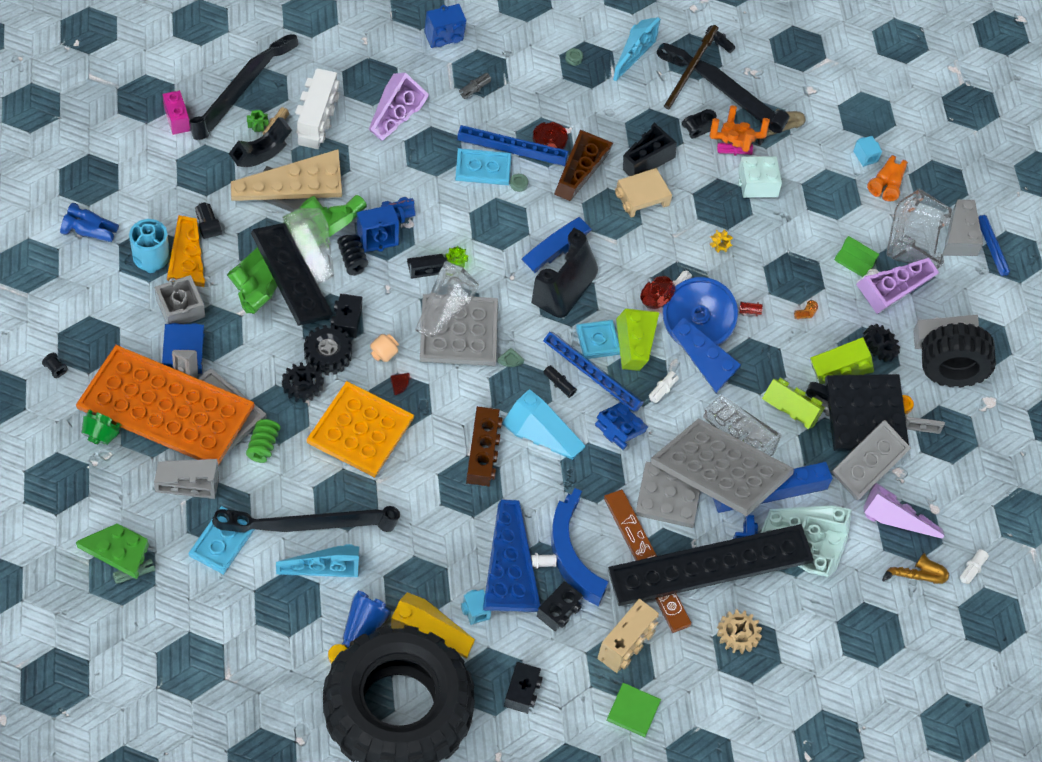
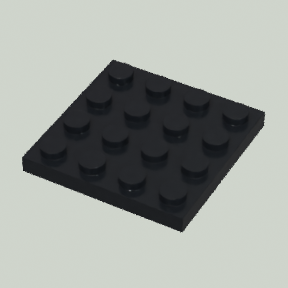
[825,374,909,451]

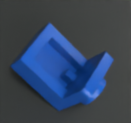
[733,515,758,539]

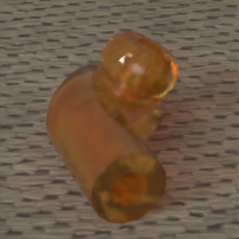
[794,300,818,319]

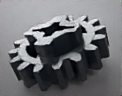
[863,324,900,362]
[282,362,324,403]

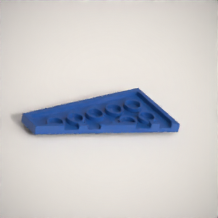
[483,500,540,612]

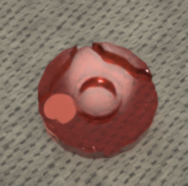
[533,122,568,149]
[640,276,675,309]

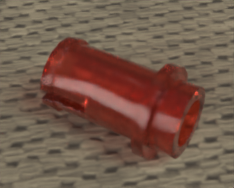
[739,301,763,317]

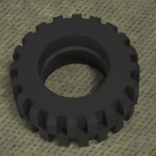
[921,323,996,388]

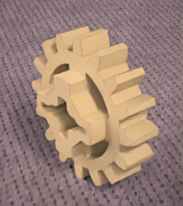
[717,609,762,654]

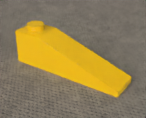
[391,592,475,658]

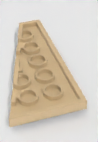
[231,149,342,201]

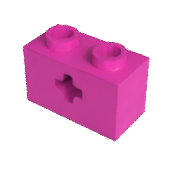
[162,90,190,135]

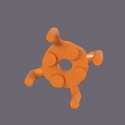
[710,105,770,152]

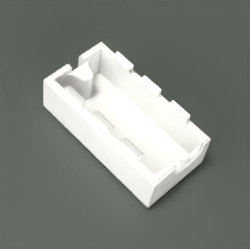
[295,68,339,149]

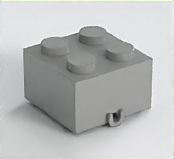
[154,275,205,324]

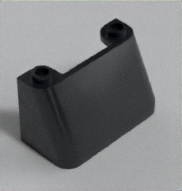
[531,228,598,318]

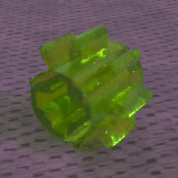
[445,246,468,270]

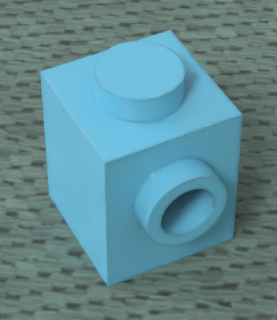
[853,136,882,167]
[461,590,491,625]

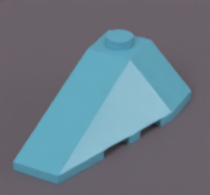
[613,17,661,81]
[276,544,359,577]

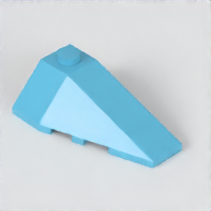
[502,389,585,460]

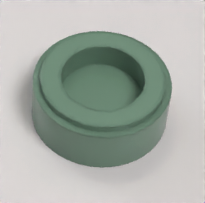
[565,48,583,66]
[510,173,528,192]

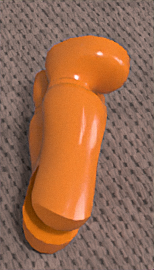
[867,155,908,201]

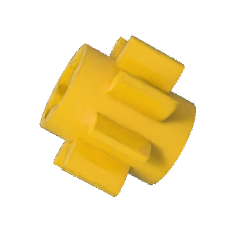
[710,230,733,253]

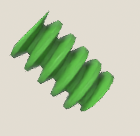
[246,419,281,463]

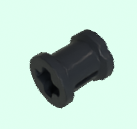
[42,352,68,378]

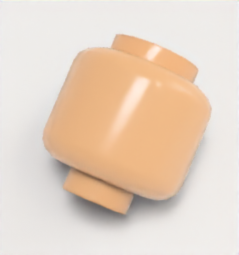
[370,334,399,362]

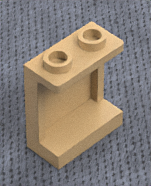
[615,168,672,217]

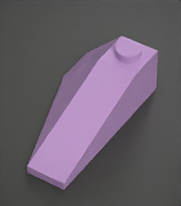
[369,73,429,140]
[864,483,944,538]

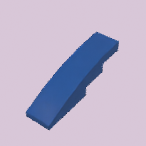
[522,217,592,274]

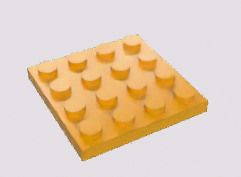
[307,381,414,478]

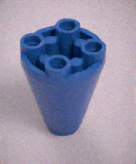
[342,590,392,648]

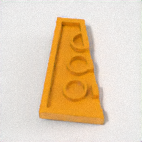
[167,215,205,287]

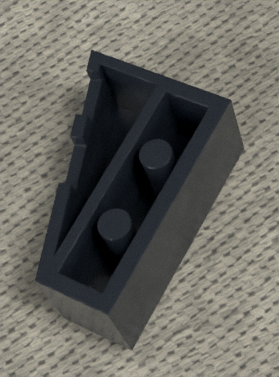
[623,122,677,176]

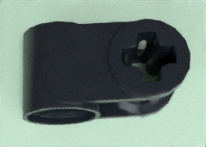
[682,109,717,139]

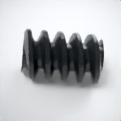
[337,234,368,276]

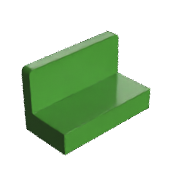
[834,236,879,277]

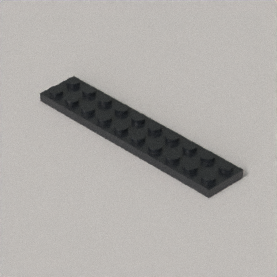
[608,524,814,606]

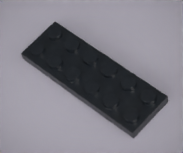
[251,223,333,326]

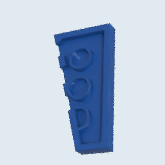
[671,318,741,394]

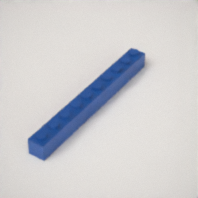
[457,125,569,166]
[543,331,644,412]

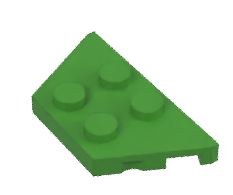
[76,523,149,579]

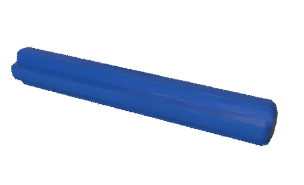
[978,215,1010,276]

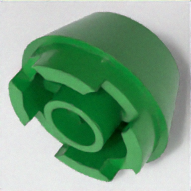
[81,410,121,445]

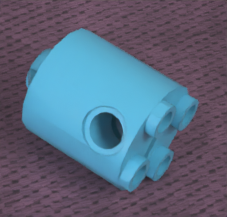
[129,219,170,273]

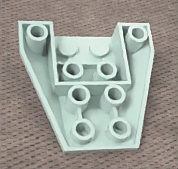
[761,505,852,577]

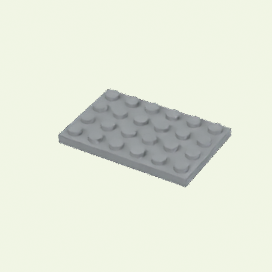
[651,418,794,516]

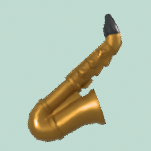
[882,553,949,584]

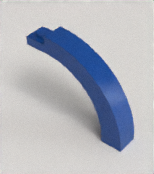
[551,488,609,607]

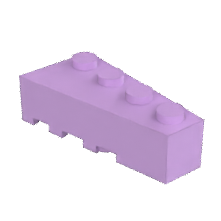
[856,258,939,314]

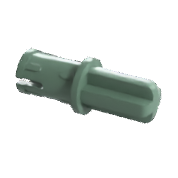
[113,559,155,584]

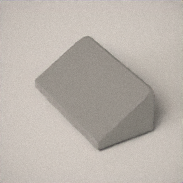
[172,350,198,379]
[905,417,945,434]

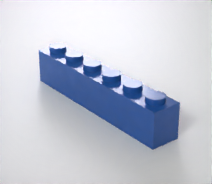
[713,462,833,513]

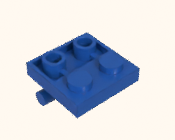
[595,402,648,450]

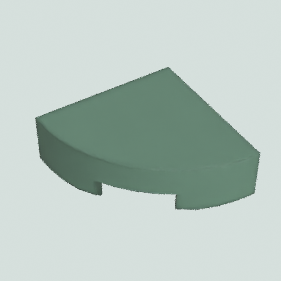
[497,348,524,367]

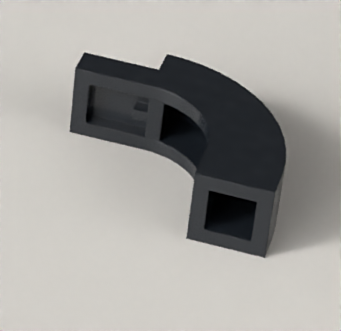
[229,117,292,167]

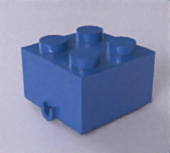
[424,4,466,48]
[357,205,399,252]

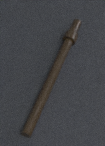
[664,25,719,110]

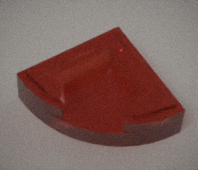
[390,373,410,395]

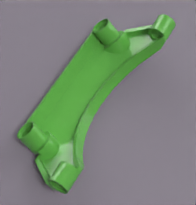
[227,195,367,314]

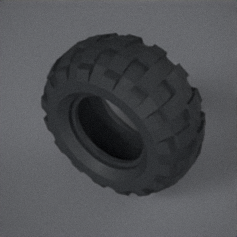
[323,625,475,762]

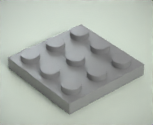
[635,461,700,528]

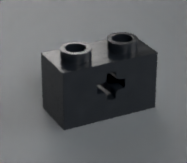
[331,293,363,338]
[504,661,543,714]

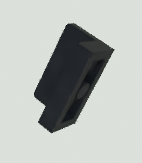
[407,254,448,279]

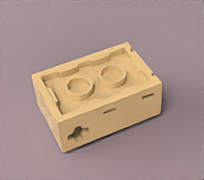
[597,599,659,673]

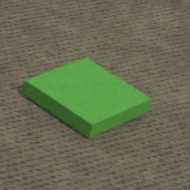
[606,683,661,737]

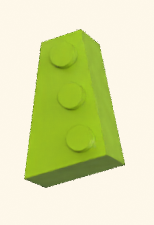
[616,308,659,371]
[810,337,874,384]
[762,377,825,429]

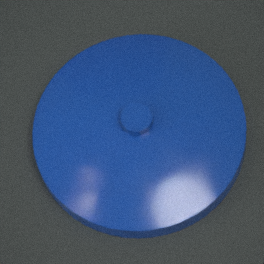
[663,277,738,346]

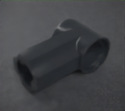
[195,202,222,239]

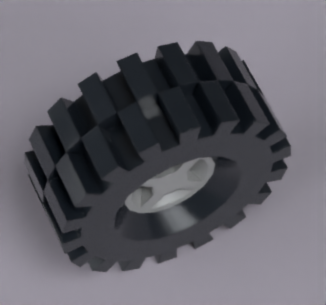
[304,325,352,376]

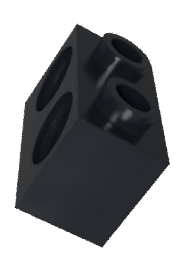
[536,581,583,631]

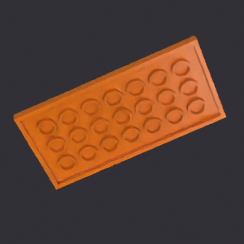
[76,345,254,465]

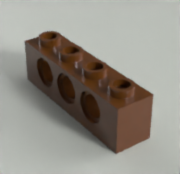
[466,406,503,487]

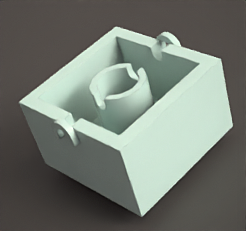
[738,156,782,198]

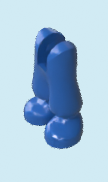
[60,203,119,242]

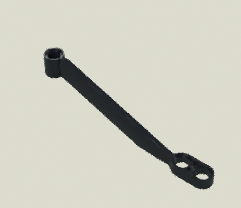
[189,34,299,140]
[656,43,790,133]
[212,506,400,532]

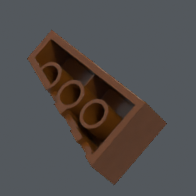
[554,129,613,201]

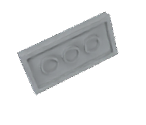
[831,420,911,500]

